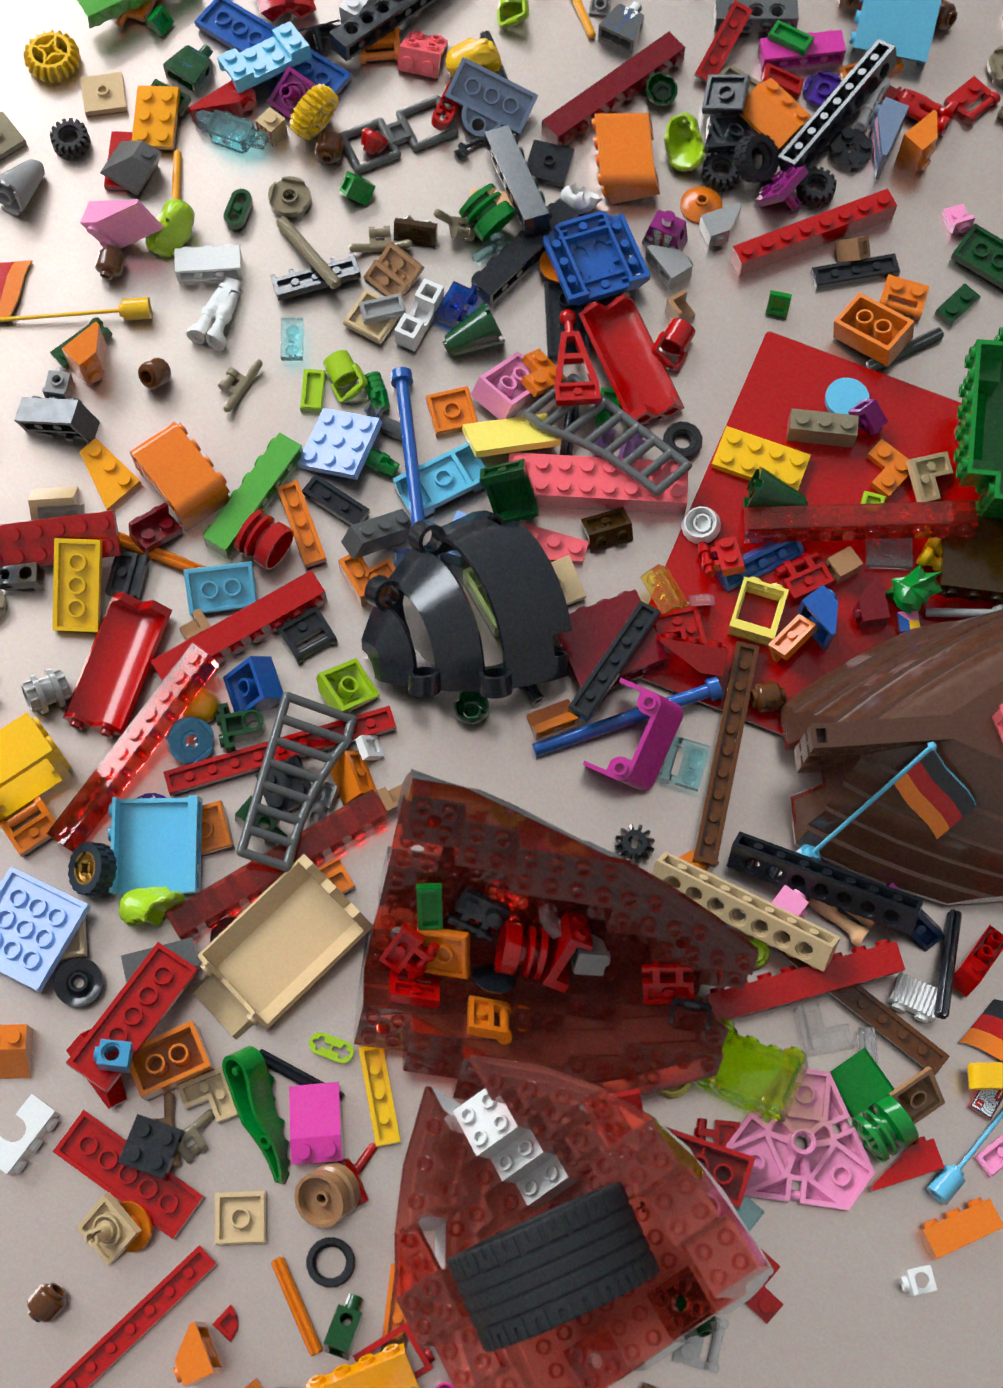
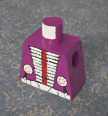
[642,210,688,251]

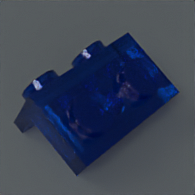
[434,281,479,328]

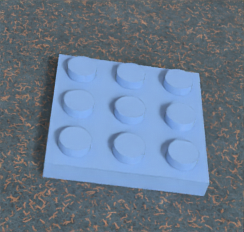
[297,408,383,480]

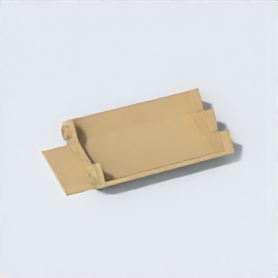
[191,854,374,1040]

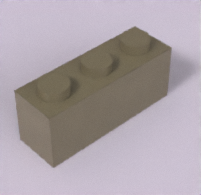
[786,408,859,448]

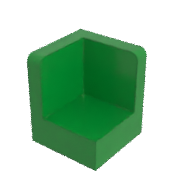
[338,171,376,205]

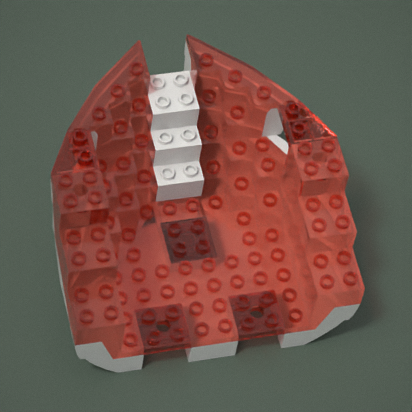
[394,1055,774,1388]

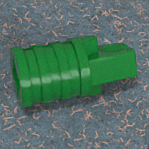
[365,371,390,413]
[364,447,400,476]

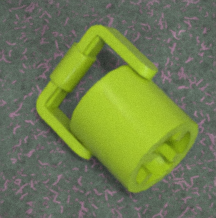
[497,0,529,29]
[323,350,368,403]

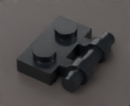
[446,887,511,942]

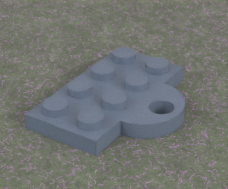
[445,57,539,137]

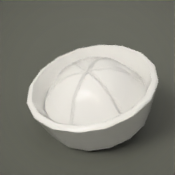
[681,506,721,544]

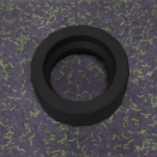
[306,1237,355,1288]

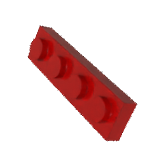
[694,0,753,83]

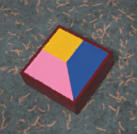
[894,611,921,635]

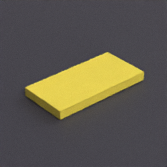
[462,413,561,458]

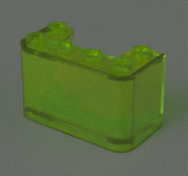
[691,1018,808,1122]

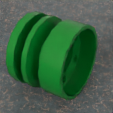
[458,183,516,242]
[852,1094,919,1163]

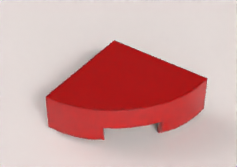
[212,1304,239,1343]

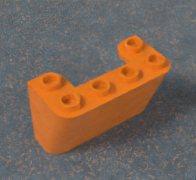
[592,113,660,205]

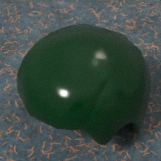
[646,72,678,106]
[454,691,489,724]

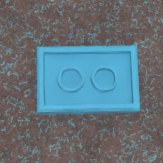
[183,561,258,615]

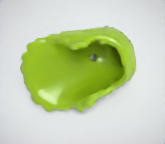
[664,112,706,172]
[145,199,195,258]
[119,886,185,926]

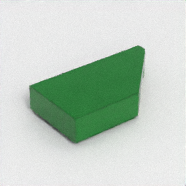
[595,387,621,427]

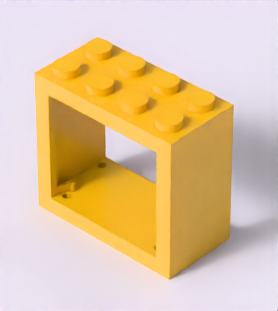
[0,712,72,822]

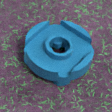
[165,716,214,763]

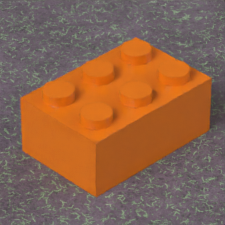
[833,292,914,367]
[130,1020,215,1101]

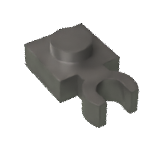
[308,781,341,824]

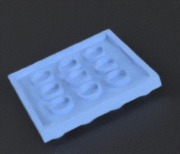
[0,867,91,993]

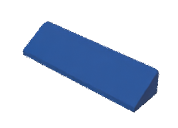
[715,532,805,592]

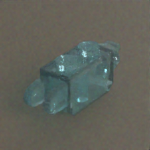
[195,109,268,154]

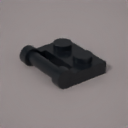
[277,606,338,664]

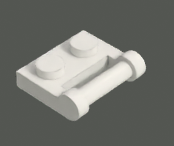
[672,1317,729,1373]

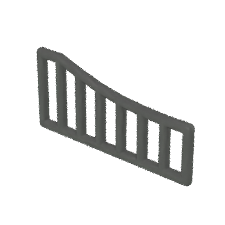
[522,373,692,496]
[236,692,357,872]

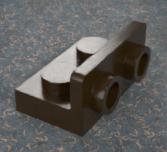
[581,507,633,552]

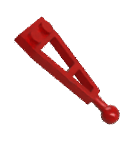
[554,309,601,406]

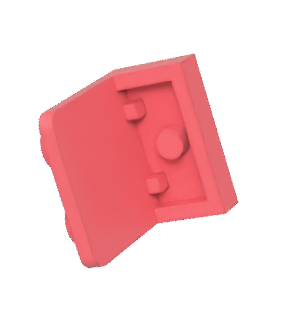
[397,31,448,78]

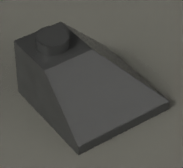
[100,141,161,196]

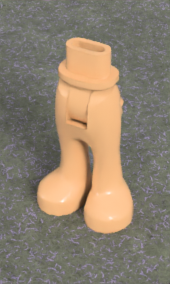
[805,897,874,947]

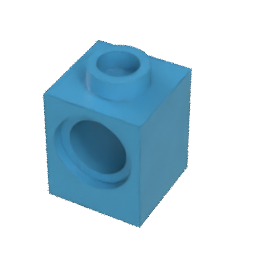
[93,1039,134,1073]

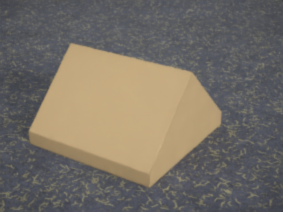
[28,486,79,520]

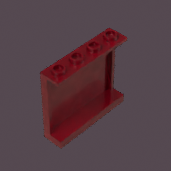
[556,589,669,690]

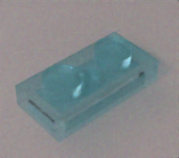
[280,318,304,361]

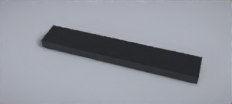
[567,601,661,722]

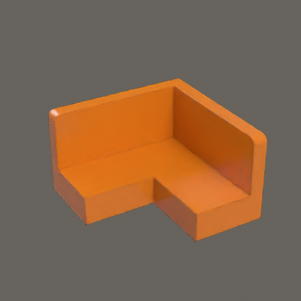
[338,554,396,607]

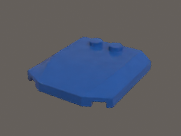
[542,211,651,306]

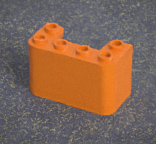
[129,422,230,532]

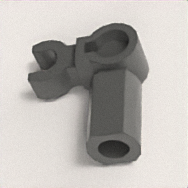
[364,402,402,441]

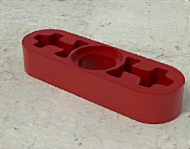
[431,82,459,131]

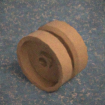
[294,1162,361,1228]

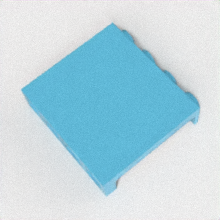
[849,0,942,65]
[108,795,203,895]

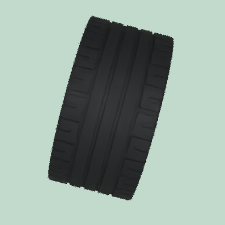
[447,1182,660,1352]

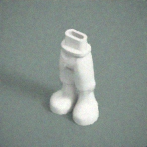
[186,277,242,351]

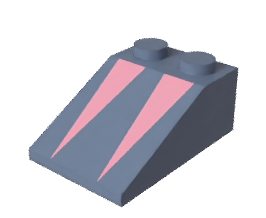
[869,97,909,180]

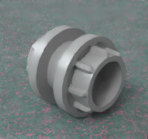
[21,668,72,714]

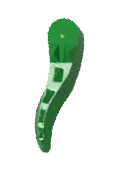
[222,1046,290,1184]

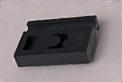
[105,551,150,599]

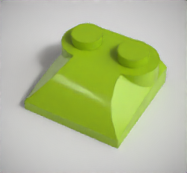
[316,658,380,714]

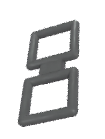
[339,95,459,174]

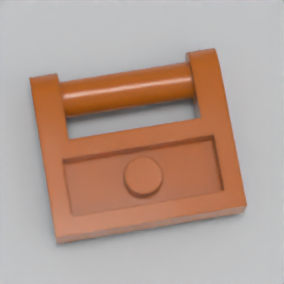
[359,26,400,64]
[879,274,930,320]
[0,796,62,857]
[467,995,512,1045]

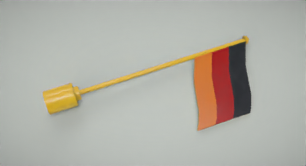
[0,260,152,322]

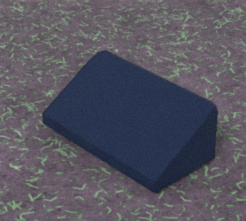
[910,909,945,951]

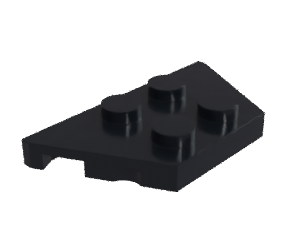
[705,114,759,153]

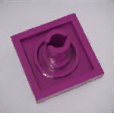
[267,66,316,119]
[755,166,809,211]

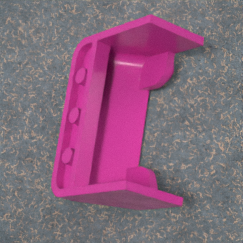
[583,678,684,791]

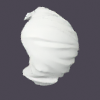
[561,183,602,215]

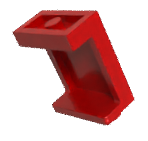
[541,911,593,993]

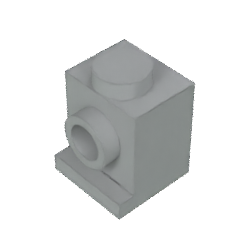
[42,367,74,399]

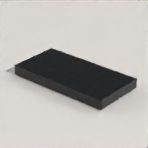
[544,280,591,361]

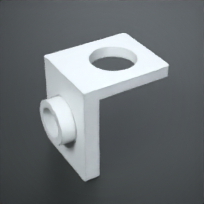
[900,1265,937,1297]

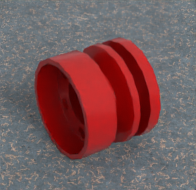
[234,509,294,570]
[495,921,549,980]

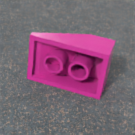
[289,1082,345,1165]

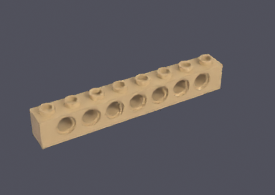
[652,851,841,971]

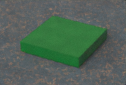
[830,1047,895,1117]

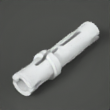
[854,77,890,132]

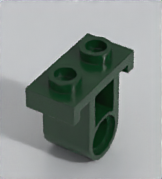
[215,703,266,753]

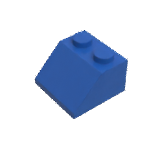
[795,585,838,651]
[223,656,283,712]

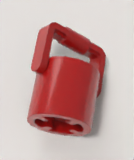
[651,318,696,371]

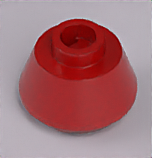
[361,128,388,155]

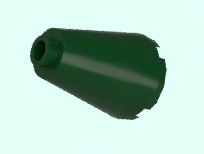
[442,302,506,356]
[742,467,809,517]

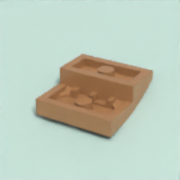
[363,242,425,297]

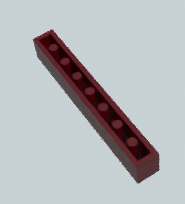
[541,31,686,146]

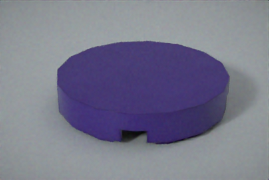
[803,71,842,110]

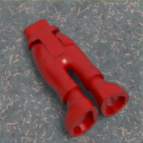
[883,86,960,136]

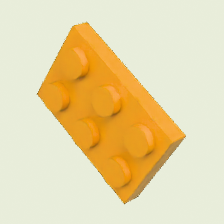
[132,85,181,150]

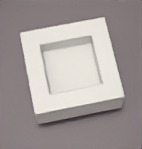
[355,735,384,760]

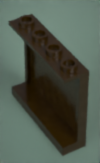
[937,512,1003,604]

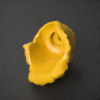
[445,37,502,77]

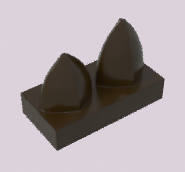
[393,215,438,246]

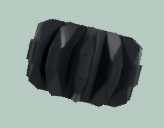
[614,824,655,865]

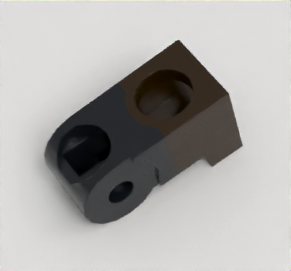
[0,562,44,591]

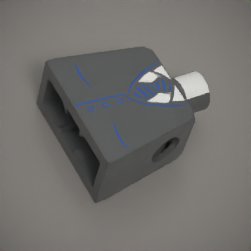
[598,2,644,54]

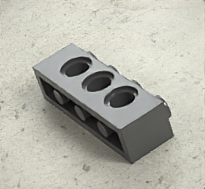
[713,0,799,33]

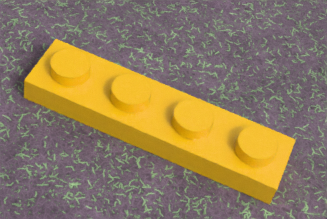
[358,1043,401,1148]

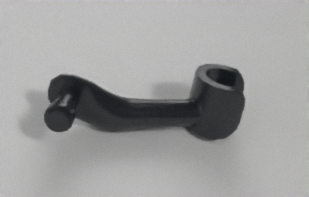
[454,137,485,160]

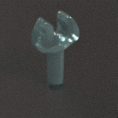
[472,233,510,263]

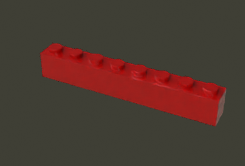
[730,188,897,277]
[151,570,327,691]
[706,939,906,1023]

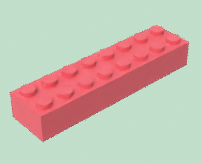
[508,452,688,514]

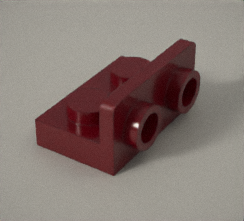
[129,503,183,554]

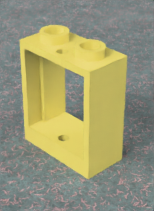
[727,576,789,646]

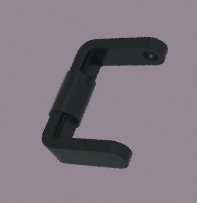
[668,998,712,1032]

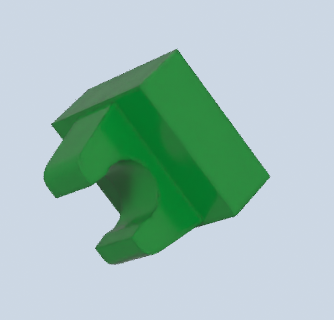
[145,5,174,36]
[766,290,792,317]

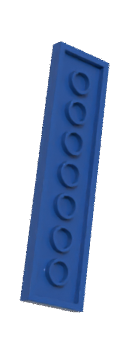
[194,0,352,95]

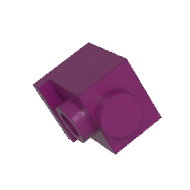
[848,399,888,435]

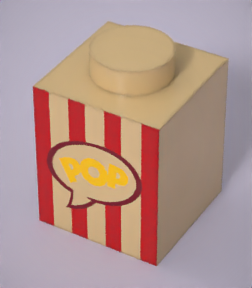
[255,107,288,147]

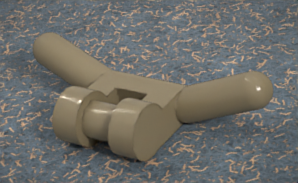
[433,209,478,241]
[349,225,413,252]
[218,359,263,412]
[178,1109,215,1163]

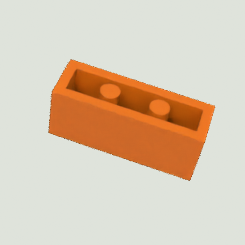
[918,1196,1003,1260]

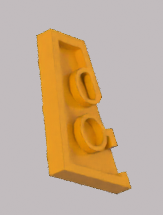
[79,438,141,510]

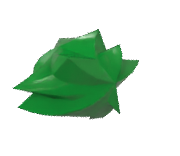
[885,565,943,614]

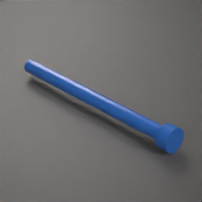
[390,367,425,526]
[532,676,723,757]

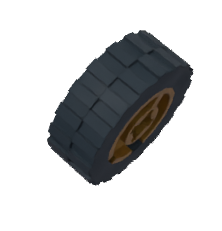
[68,842,117,896]

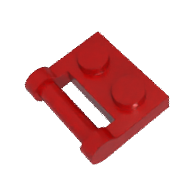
[944,76,1001,126]
[388,970,440,1009]

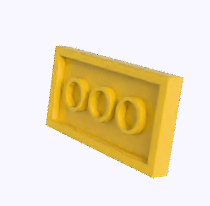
[711,426,811,491]
[52,538,102,632]

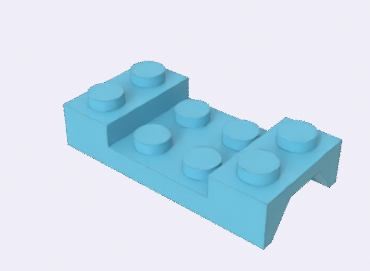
[217,21,312,93]
[393,442,486,517]

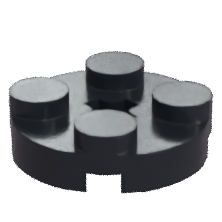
[829,127,873,170]

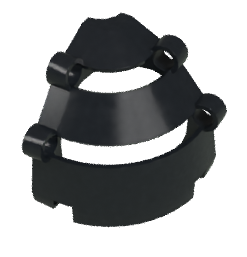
[361,510,572,699]

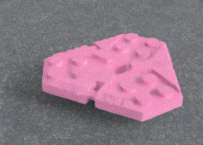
[725,1065,875,1211]

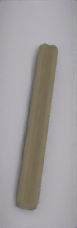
[276,216,341,289]

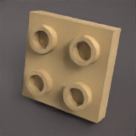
[76,1192,142,1266]

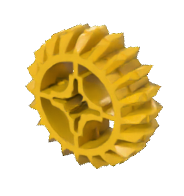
[23,29,81,84]
[289,84,339,140]

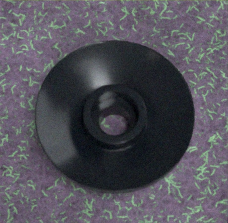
[53,958,103,1007]

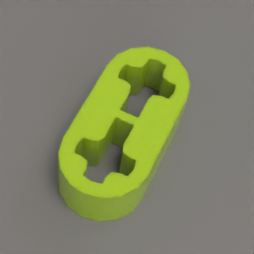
[309,1032,355,1065]

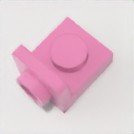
[942,204,975,235]

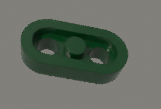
[223,189,253,229]

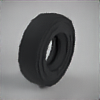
[663,421,703,460]

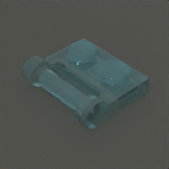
[657,736,711,792]

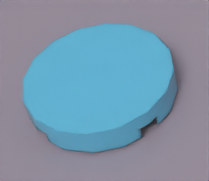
[825,378,869,415]

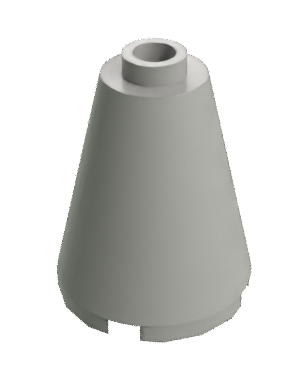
[0,158,45,216]

